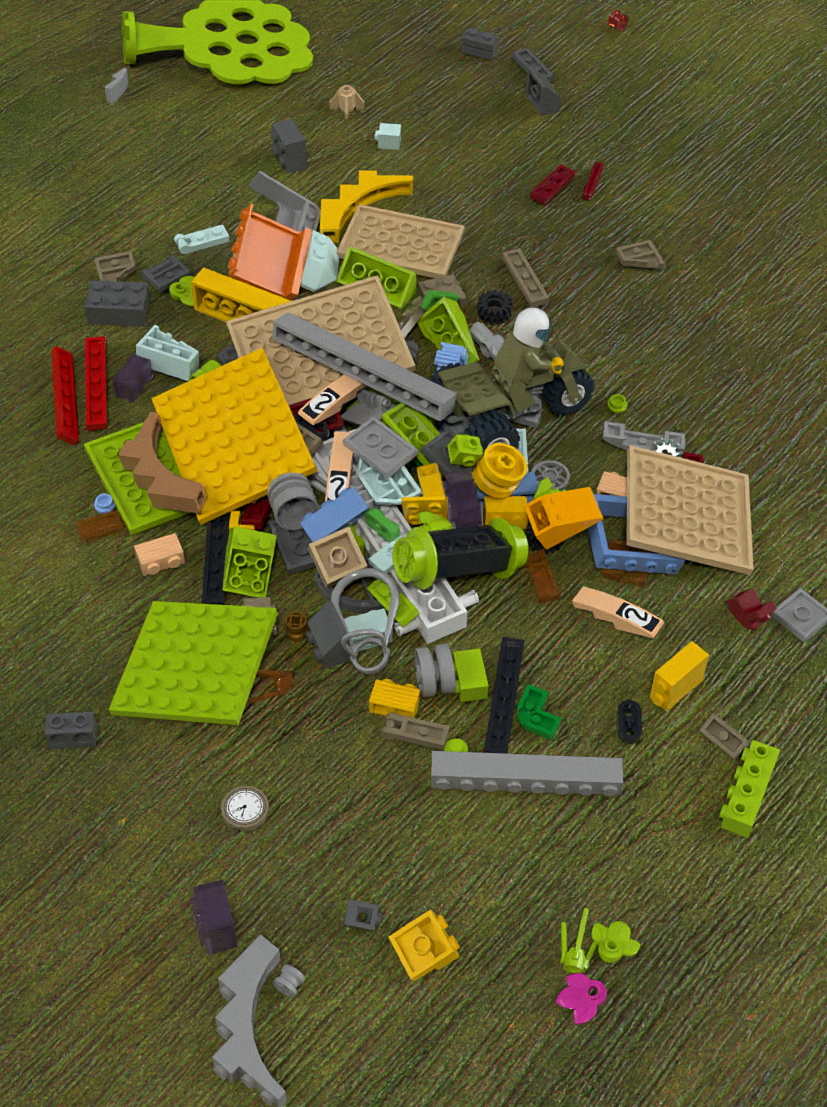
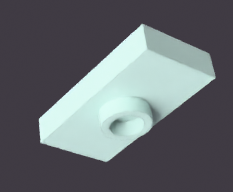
[369,535,404,573]

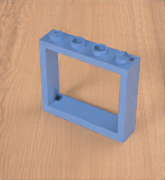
[588,494,685,574]

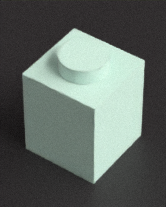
[375,123,401,150]

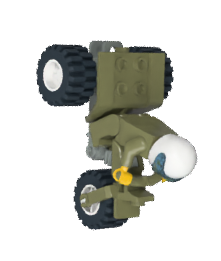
[428,308,595,460]

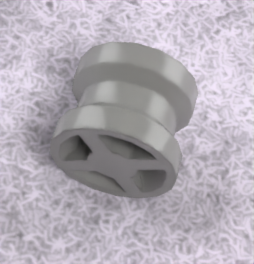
[273,965,305,997]

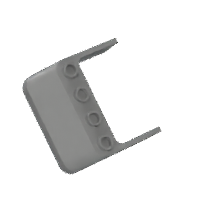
[233,171,321,234]

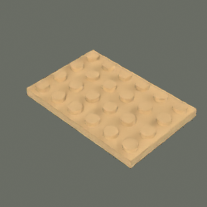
[336,204,465,278]

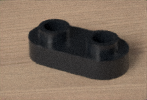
[617,700,642,744]

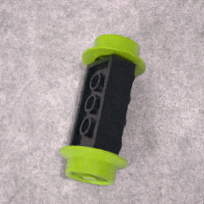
[392,518,528,590]

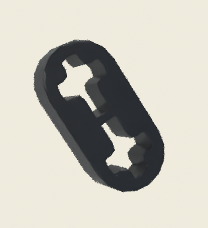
[295,411,330,441]

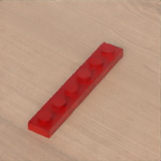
[85,336,108,430]
[51,346,78,445]

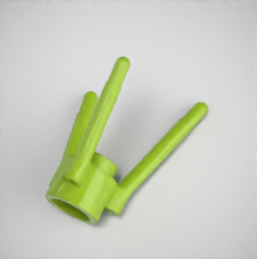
[560,908,597,974]

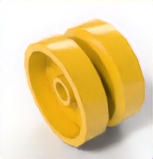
[473,443,528,498]

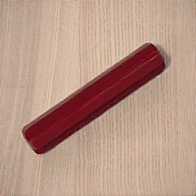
[582,161,604,201]

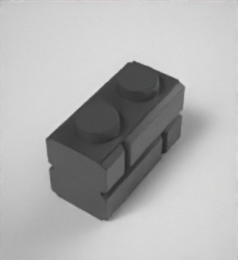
[461,28,499,60]

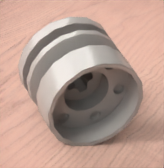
[267,472,319,531]

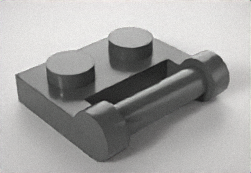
[140,255,191,293]

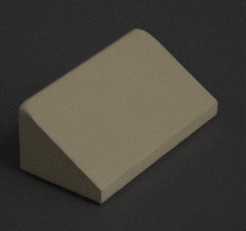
[699,713,751,760]

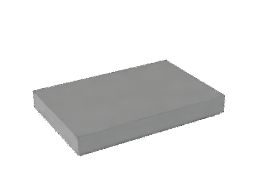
[343,416,418,479]

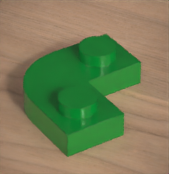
[517,684,562,741]

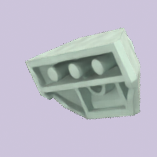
[300,228,339,292]
[356,458,423,505]

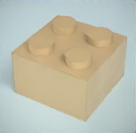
[308,527,368,589]

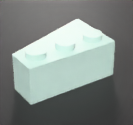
[136,325,199,381]

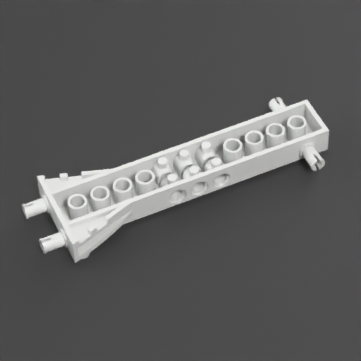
[306,426,479,644]

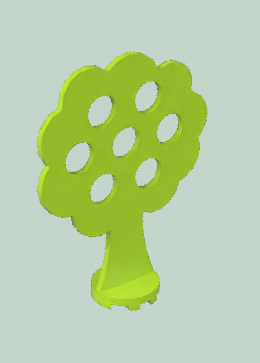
[122,0,313,84]

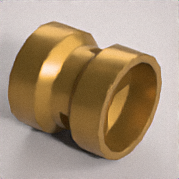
[285,611,308,642]

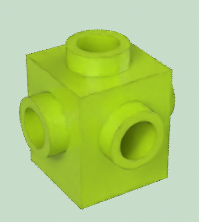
[447,434,483,467]

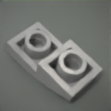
[105,68,129,104]

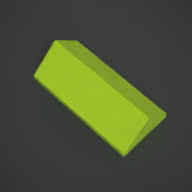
[336,246,416,309]
[381,403,445,480]

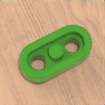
[364,508,400,543]

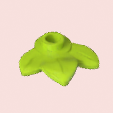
[169,276,195,307]
[591,921,640,963]

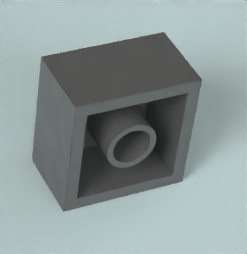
[270,119,307,174]

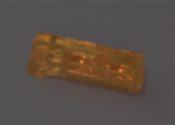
[524,550,561,603]

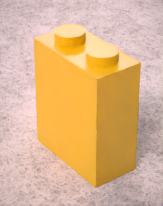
[650,641,709,712]

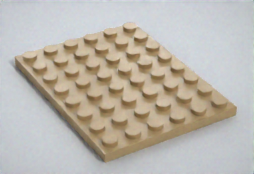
[226,275,416,406]

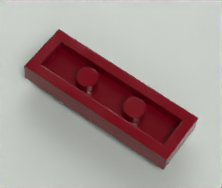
[530,164,575,205]

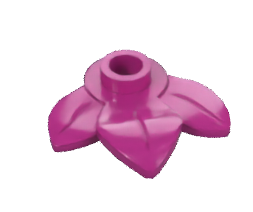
[556,973,607,1025]

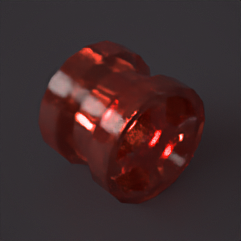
[608,10,629,31]

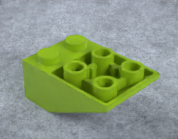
[222,526,277,598]

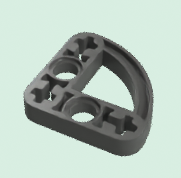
[315,556,386,613]

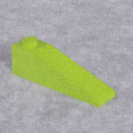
[417,297,479,364]

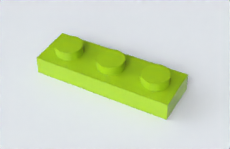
[367,579,420,628]

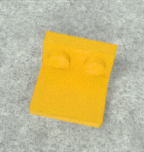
[402,496,448,525]

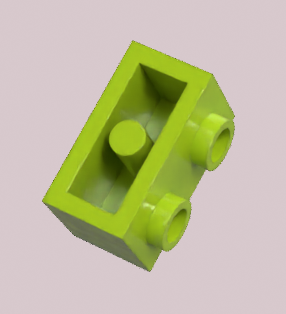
[453,648,489,702]

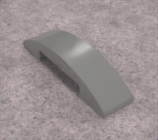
[603,421,685,454]

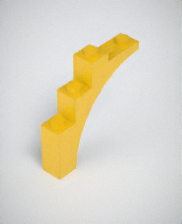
[320,170,413,243]

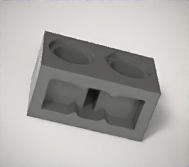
[45,712,97,749]

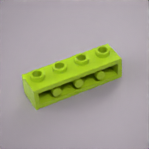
[719,740,780,838]

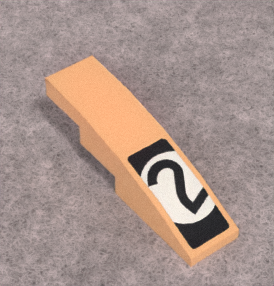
[298,374,367,425]
[325,431,353,502]
[572,586,664,638]

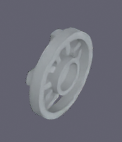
[531,460,570,491]

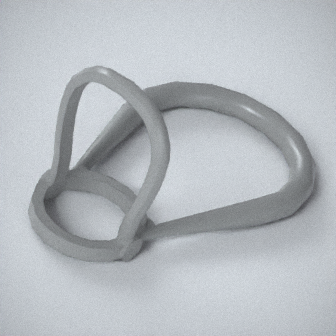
[331,568,400,674]

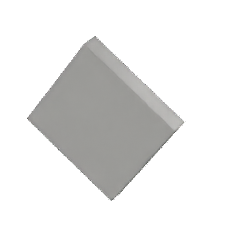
[771,588,827,642]

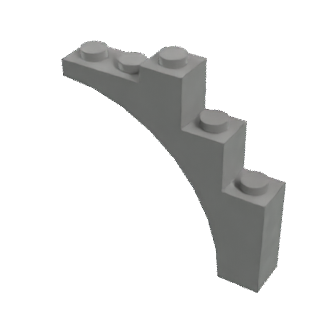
[212,934,287,1107]

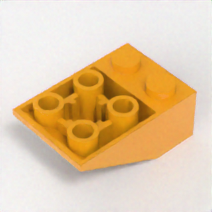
[524,487,604,550]

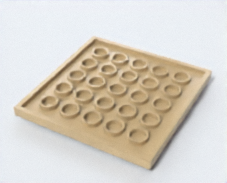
[627,445,754,575]

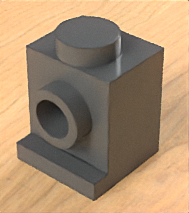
[343,899,382,932]

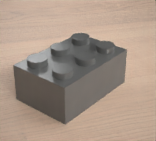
[85,280,151,327]

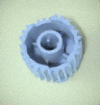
[433,342,469,375]

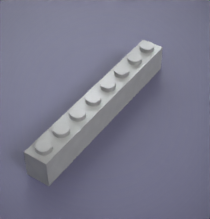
[431,751,623,796]

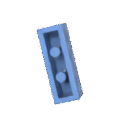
[300,487,369,542]

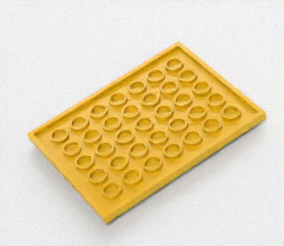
[151,347,318,525]

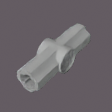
[469,321,504,360]

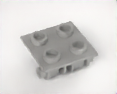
[341,389,397,425]

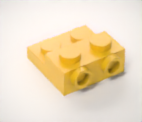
[389,909,460,982]

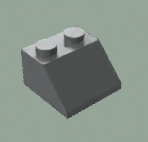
[526,67,562,116]
[305,601,349,669]

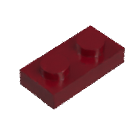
[240,496,272,529]

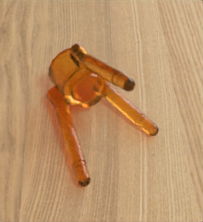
[246,669,293,705]

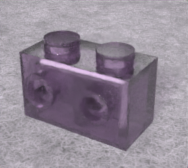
[113,354,153,403]

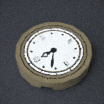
[221,786,269,832]

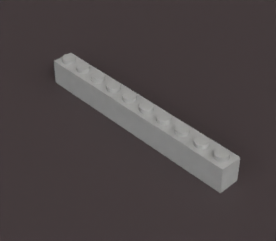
[272,312,457,421]

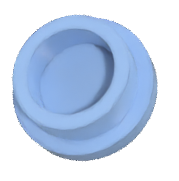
[94,493,115,514]

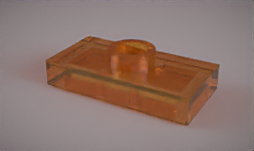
[76,510,123,542]

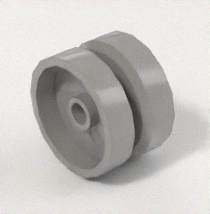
[414,644,456,698]

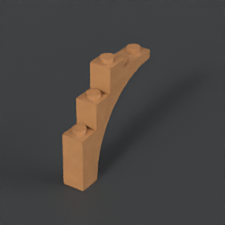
[119,412,207,514]

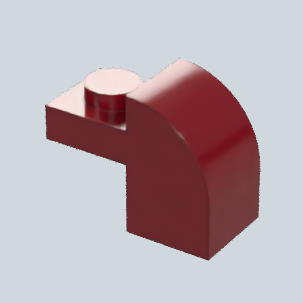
[726,588,777,630]

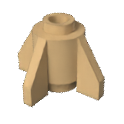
[330,85,364,119]

